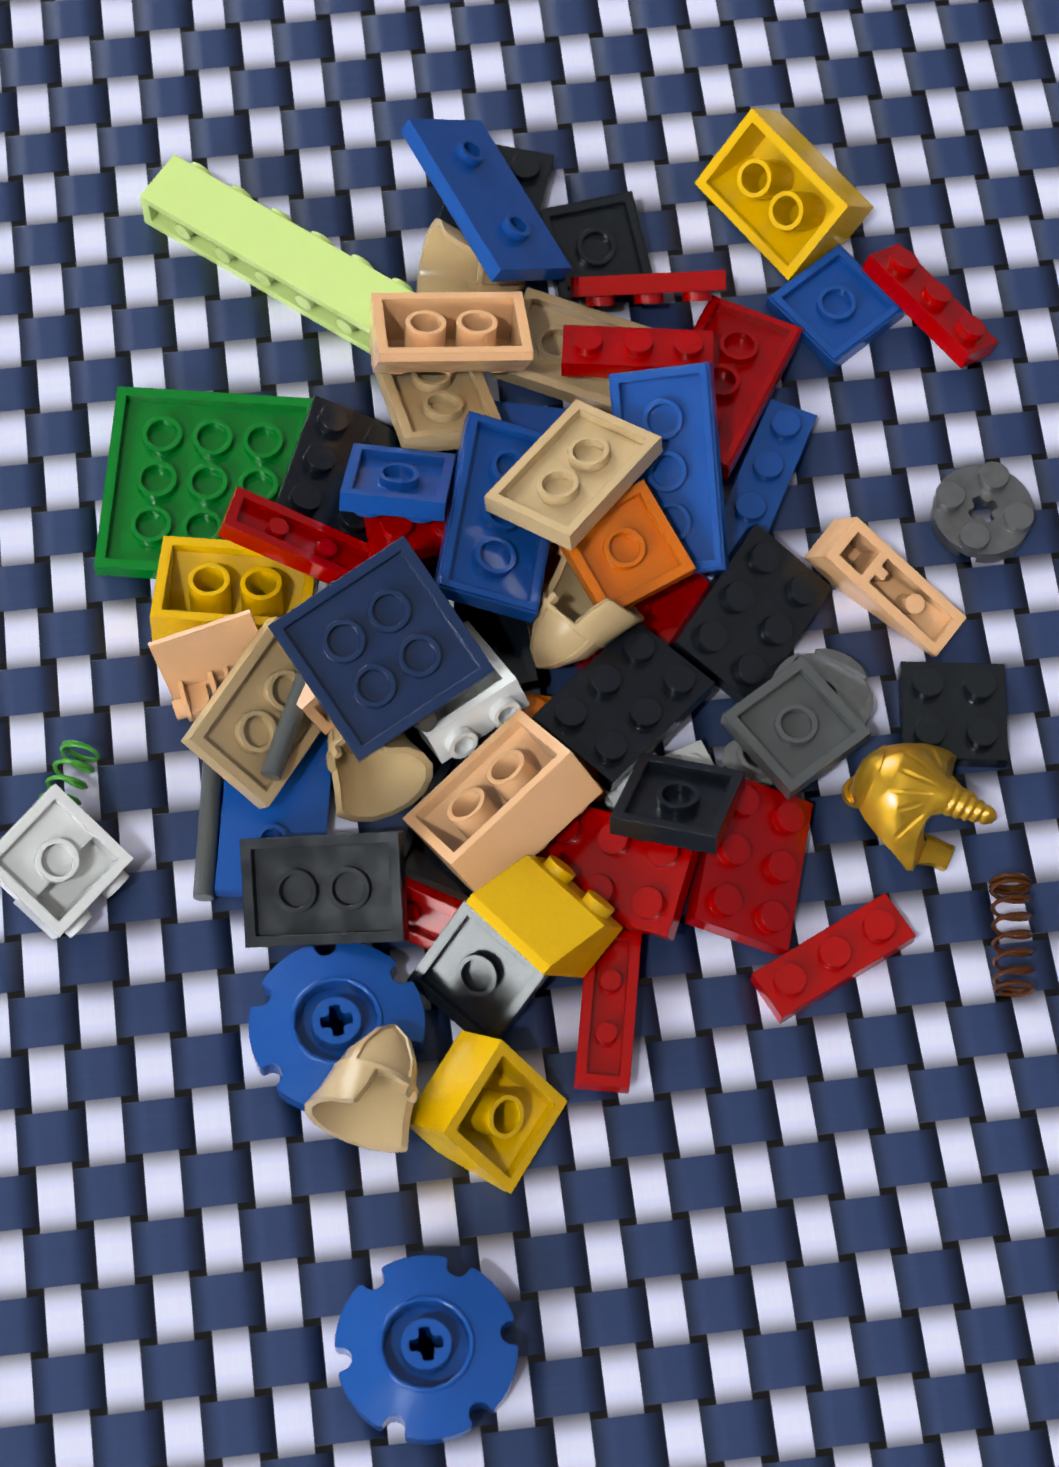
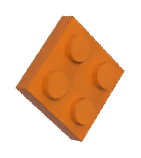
[558,479,696,609]

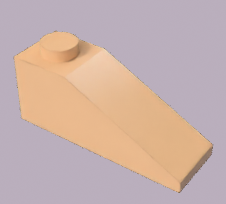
[804,517,967,657]

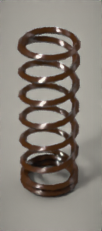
[989,872,1036,997]

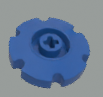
[249,943,426,1111]
[334,1255,518,1445]

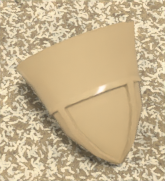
[416,218,526,292]
[530,554,644,669]
[326,727,433,822]
[304,1024,418,1153]

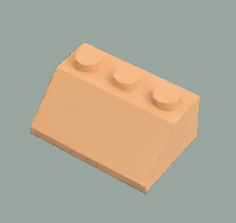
[369,291,534,375]
[402,709,603,893]

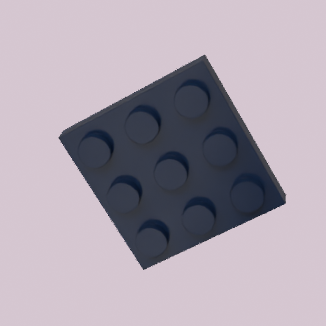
[268,535,495,763]

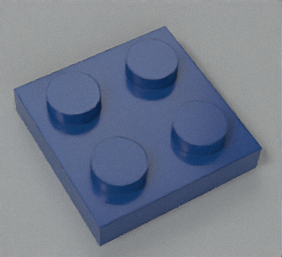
[339,443,456,523]

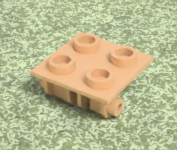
[148,609,258,722]

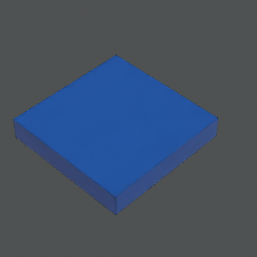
[766,244,905,372]

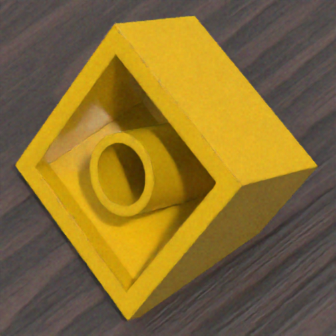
[465,855,623,978]
[410,1030,568,1194]

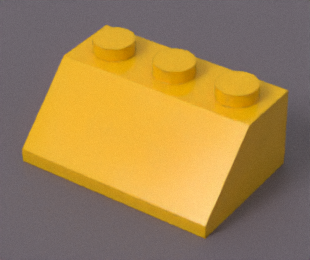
[694,108,874,281]
[150,536,317,641]

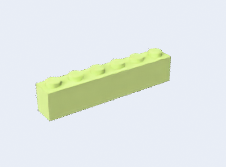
[140,154,414,354]

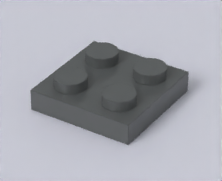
[720,656,872,800]

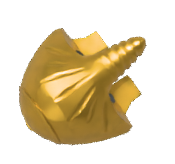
[841,743,997,872]

